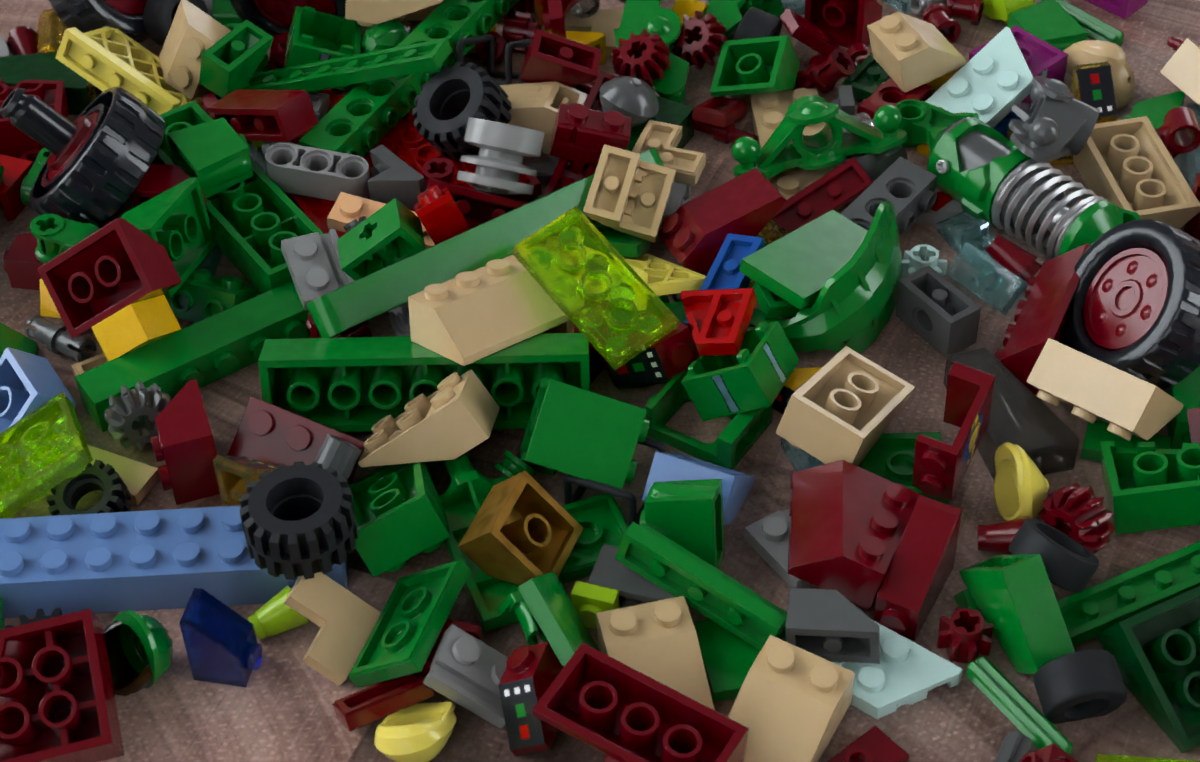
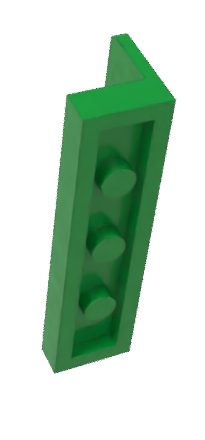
[615,522,787,651]

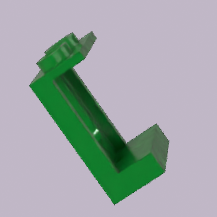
[645,369,772,470]

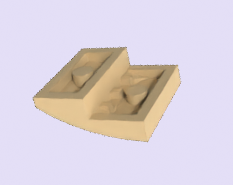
[583,144,676,243]

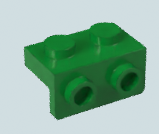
[166,268,257,323]

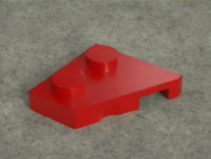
[680,288,757,356]

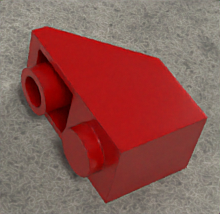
[414,185,470,245]

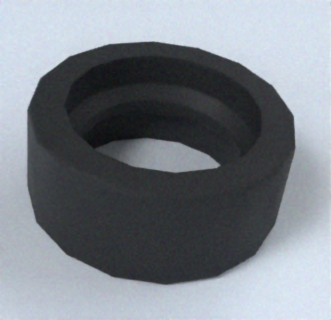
[1009,518,1099,593]

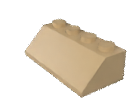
[1073,116,1200,229]
[408,247,585,366]

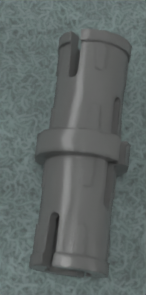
[25,315,96,362]

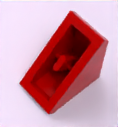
[0,154,34,222]

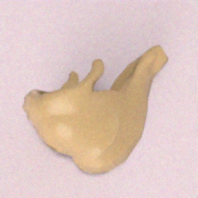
[1063,40,1135,109]

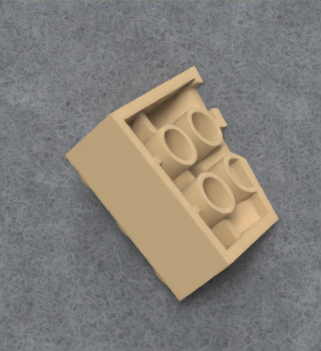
[1026,338,1184,441]

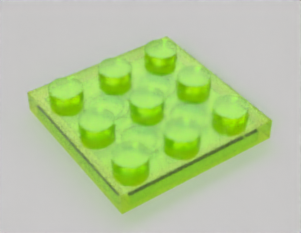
[0,392,93,519]

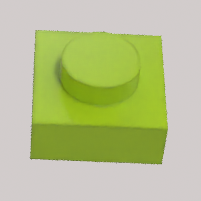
[571,580,619,629]

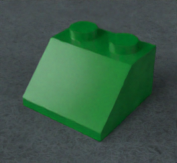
[710,35,800,97]

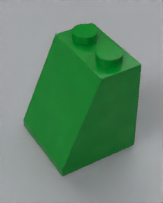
[517,379,650,489]

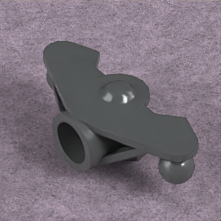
[1008,76,1100,162]

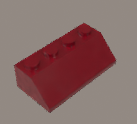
[991,243,1091,402]
[532,642,749,762]

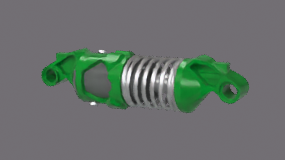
[895,99,1141,261]

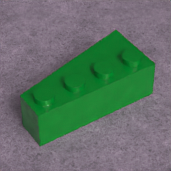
[1100,441,1200,535]

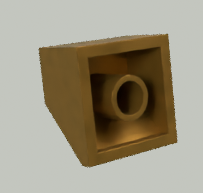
[458,471,584,585]

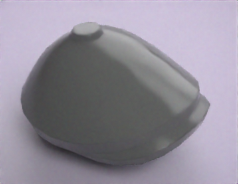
[599,76,659,127]

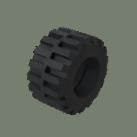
[412,62,512,162]
[240,461,358,580]

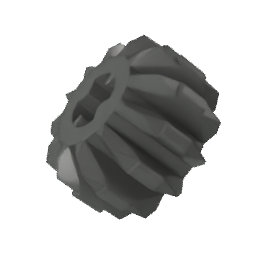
[104,380,171,452]

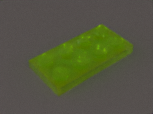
[513,206,679,370]

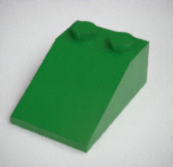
[120,177,216,298]
[348,462,450,577]

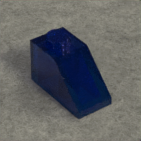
[179,588,263,687]

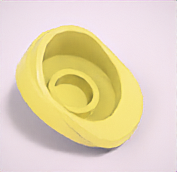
[994,442,1049,521]
[374,702,457,762]

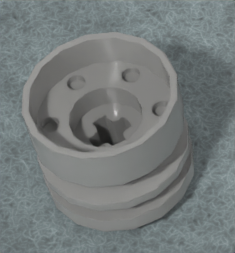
[457,117,545,196]

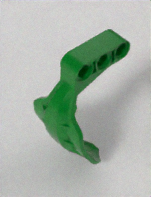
[748,200,902,354]

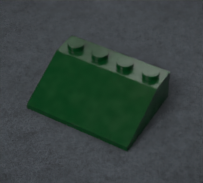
[1096,586,1200,753]

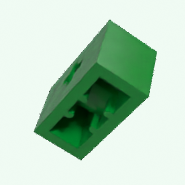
[337,198,426,281]

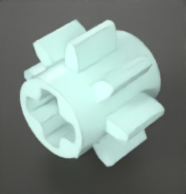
[902,244,947,277]

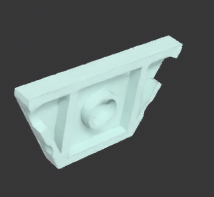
[925,26,1033,128]
[833,620,963,719]

